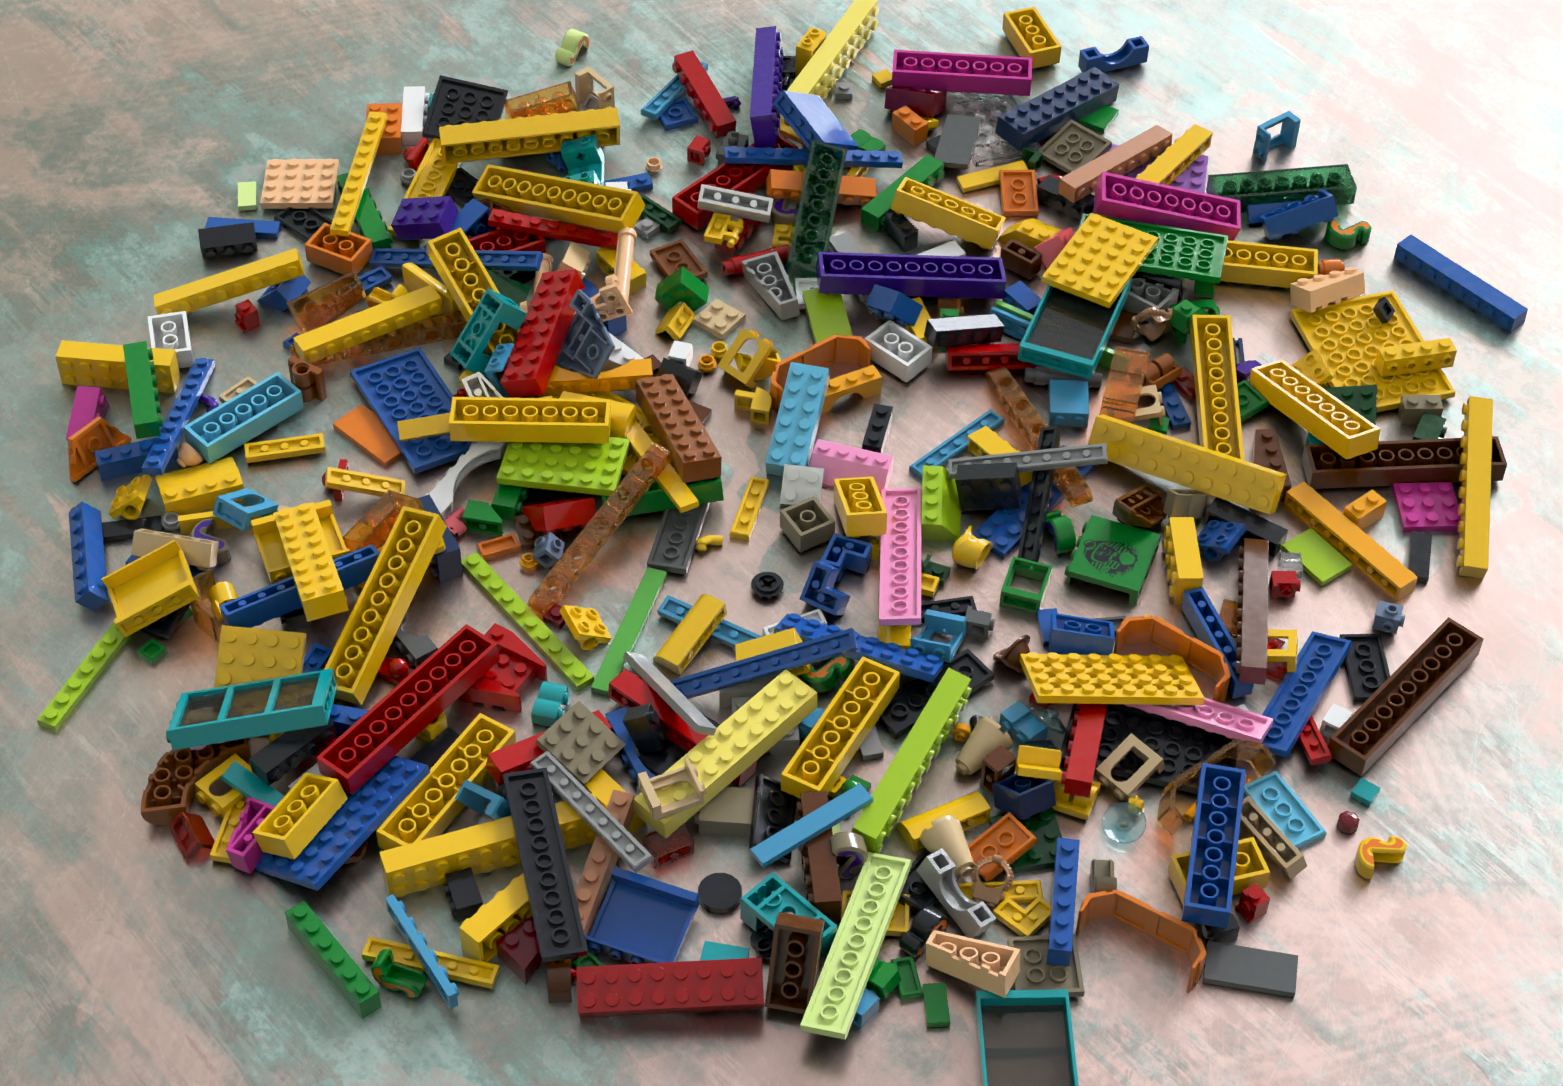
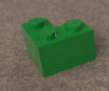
[655,267,709,311]

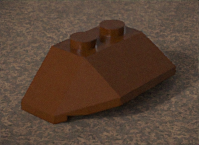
[1112,483,1167,528]

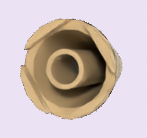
[955,716,1013,775]
[920,815,974,878]

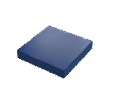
[658,98,698,131]

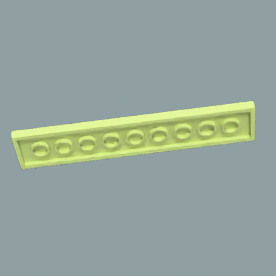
[800,852,912,1040]

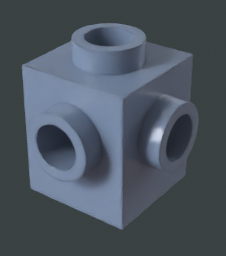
[532,532,565,569]
[1372,600,1406,634]

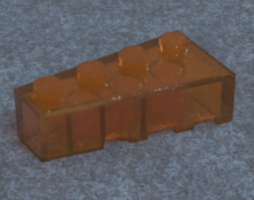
[505,81,581,119]
[286,271,366,334]
[342,490,424,553]

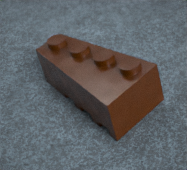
[1252,428,1292,502]

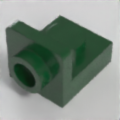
[921,553,951,587]

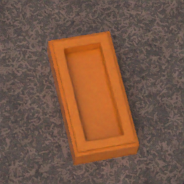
[476,533,521,561]

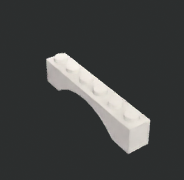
[424,441,509,519]

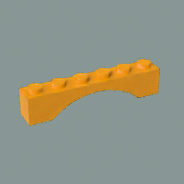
[538,358,653,396]

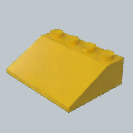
[154,457,244,516]

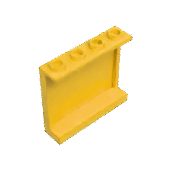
[251,500,350,584]
[101,539,199,637]

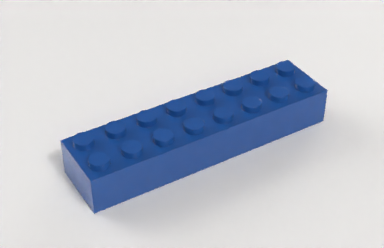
[1181,763,1246,929]

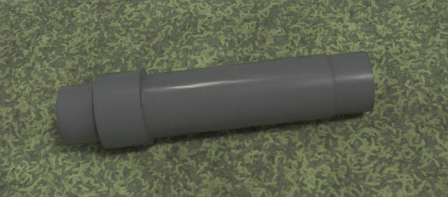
[1024,366,1102,388]

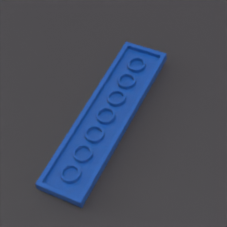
[972,445,1095,559]
[774,613,945,683]
[1247,631,1352,757]

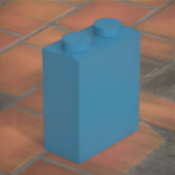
[1048,379,1089,427]

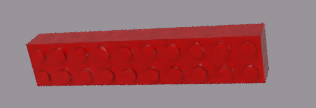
[316,624,500,795]

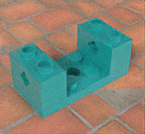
[561,135,605,185]
[450,288,527,379]
[740,872,837,960]

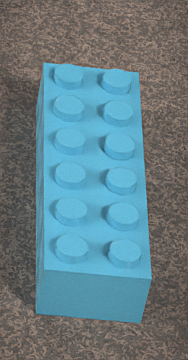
[765,362,829,477]
[183,372,304,464]

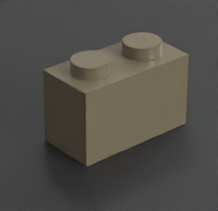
[1398,395,1443,425]

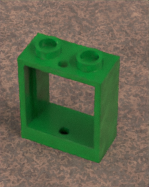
[999,556,1052,614]

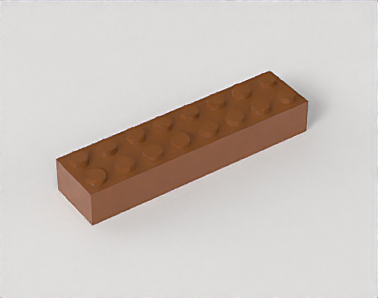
[636,374,722,483]

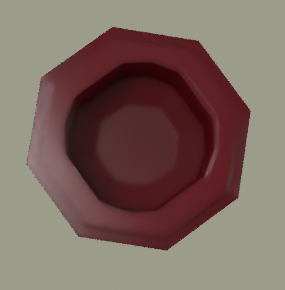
[1337,811,1360,834]

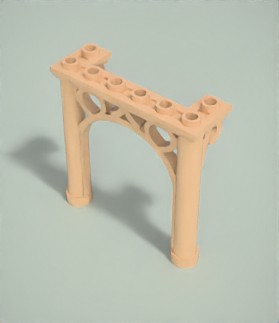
[520,227,637,328]

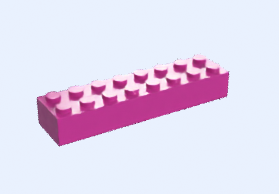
[892,50,1032,96]
[1095,172,1241,241]

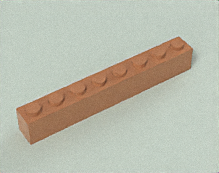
[1058,125,1173,203]
[571,790,635,960]

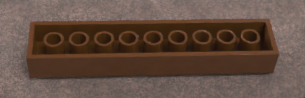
[1302,436,1507,489]
[1328,617,1484,776]

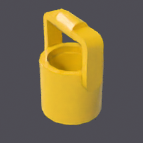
[208,582,238,621]

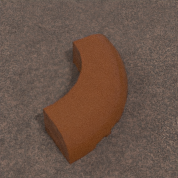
[141,713,252,825]

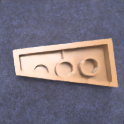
[1290,267,1365,313]
[926,930,1020,998]

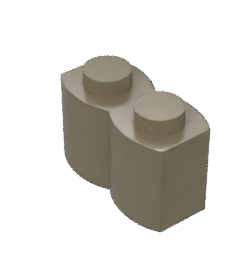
[1163,489,1208,521]

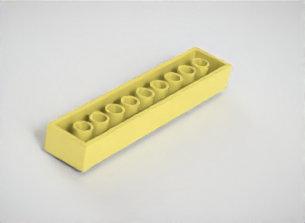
[787,0,879,100]
[633,669,817,839]

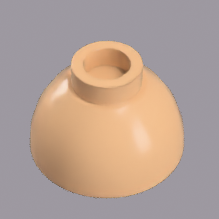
[176,442,203,468]

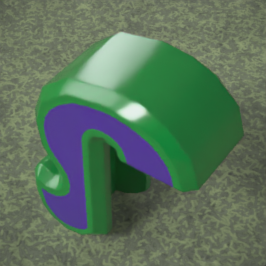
[1044,510,1076,554]

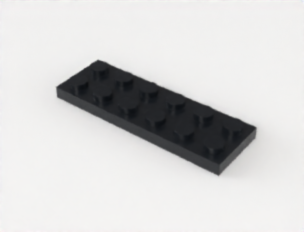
[878,648,995,738]

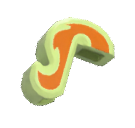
[555,29,590,67]

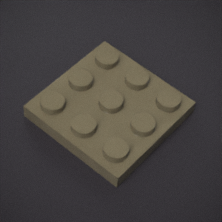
[1038,119,1112,174]
[535,701,626,786]
[1007,934,1085,997]

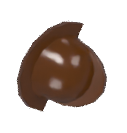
[993,634,1030,674]

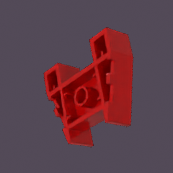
[458,623,547,713]

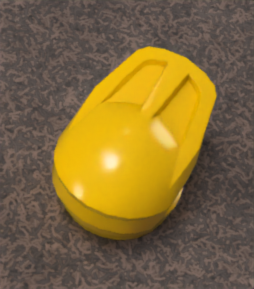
[951,525,993,569]

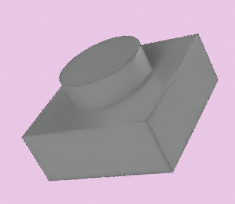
[835,82,853,99]
[581,93,599,111]
[634,217,660,239]

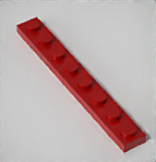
[488,209,635,251]

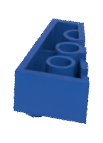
[1260,189,1339,240]

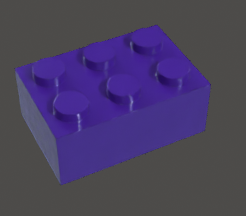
[391,196,459,240]

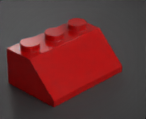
[522,497,597,535]

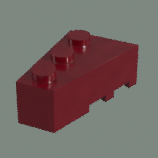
[884,85,947,118]

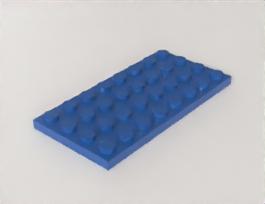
[350,347,477,474]
[256,756,430,891]

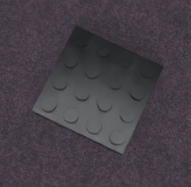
[422,75,508,139]

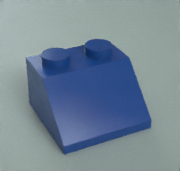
[257,275,311,311]

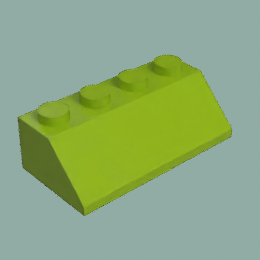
[921,465,961,542]

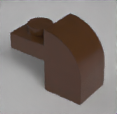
[547,958,572,1003]

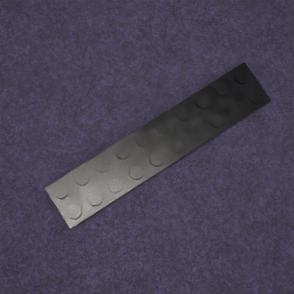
[503,767,588,963]

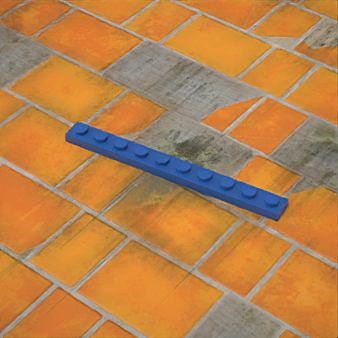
[723,146,903,168]
[369,248,543,271]
[142,358,215,475]
[670,628,859,699]

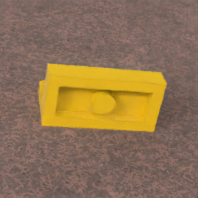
[654,302,696,341]
[1015,745,1062,781]

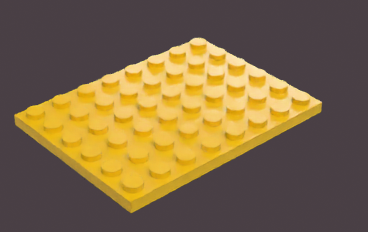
[1290,290,1456,412]

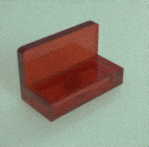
[169,812,215,860]

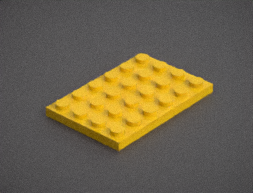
[1041,213,1158,308]

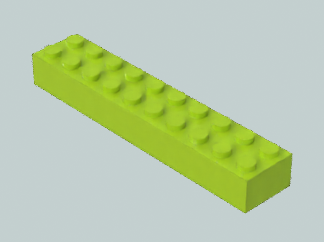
[851,667,972,854]

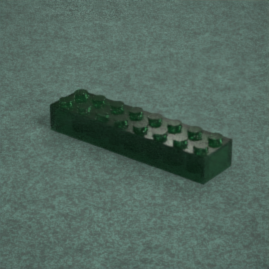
[784,140,847,278]
[1206,164,1357,213]

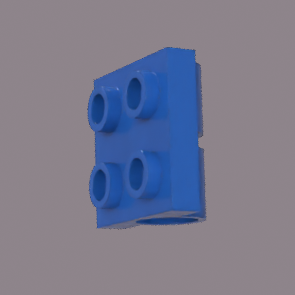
[1197,520,1247,562]

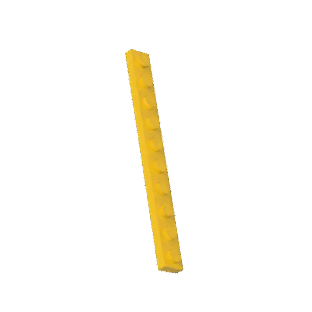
[330,111,388,236]

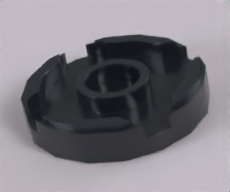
[698,873,742,914]

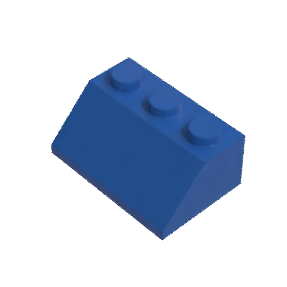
[1048,613,1115,655]

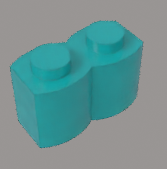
[531,681,571,727]

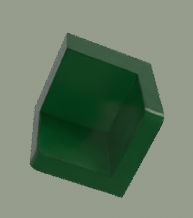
[1020,146,1043,174]

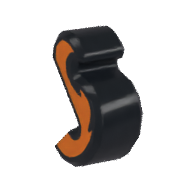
[899,905,949,958]

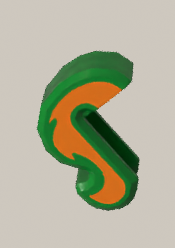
[1325,220,1372,250]
[801,655,853,693]
[371,949,428,998]

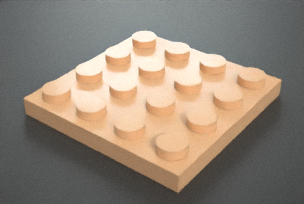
[260,158,340,209]

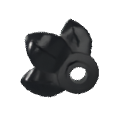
[750,928,774,959]

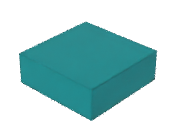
[1350,778,1381,806]

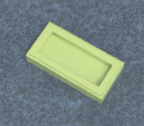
[238,181,257,211]

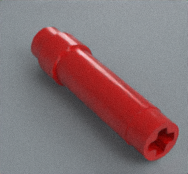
[721,244,794,276]

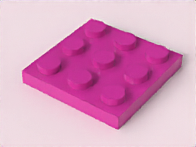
[1392,482,1461,532]

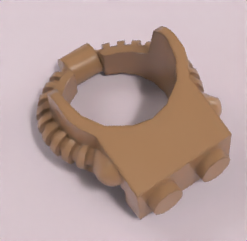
[1130,307,1173,341]
[971,854,1014,908]

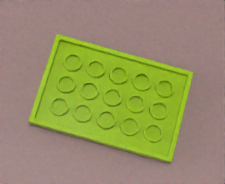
[497,437,630,497]

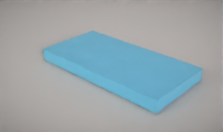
[1243,771,1327,849]

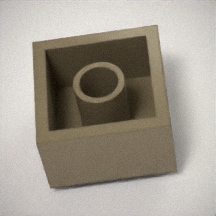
[780,496,835,552]

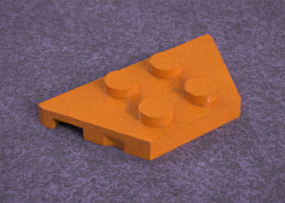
[68,417,132,482]

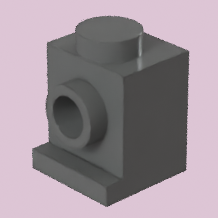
[965,606,995,639]

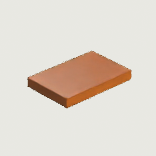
[999,170,1039,216]
[968,812,1038,882]

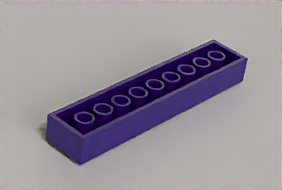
[750,26,784,148]
[816,252,1006,299]

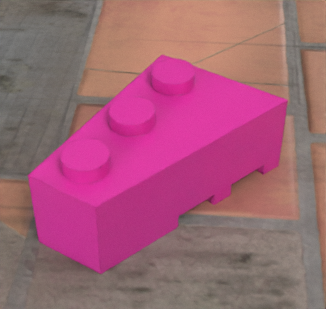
[66,386,109,441]
[226,796,276,874]

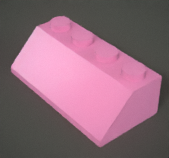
[809,439,893,497]

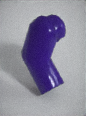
[723,96,741,108]
[198,394,219,413]

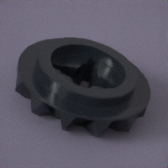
[751,572,784,599]

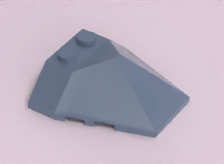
[556,289,615,379]

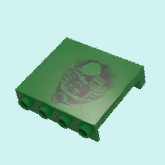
[1064,515,1161,605]

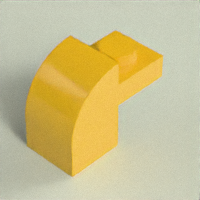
[734,351,781,381]
[734,387,772,425]

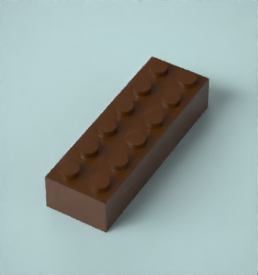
[796,791,842,926]

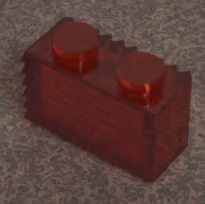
[643,824,694,869]

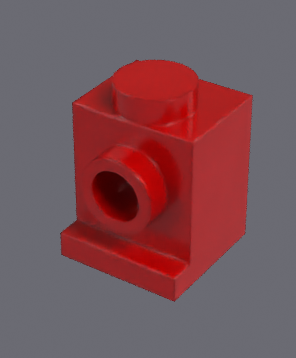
[687,135,711,166]
[234,299,260,333]
[1269,571,1301,599]
[1235,883,1270,924]

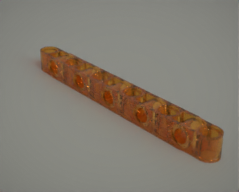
[289,310,467,365]
[986,366,1093,508]
[527,442,673,615]

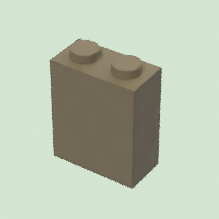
[695,787,755,837]

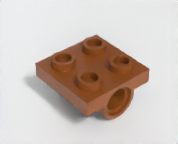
[1129,353,1184,390]
[288,355,327,402]

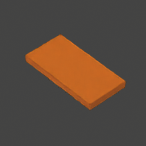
[333,404,402,468]

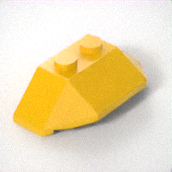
[998,218,1061,250]

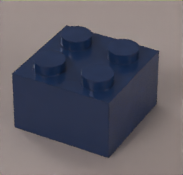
[992,773,1056,820]

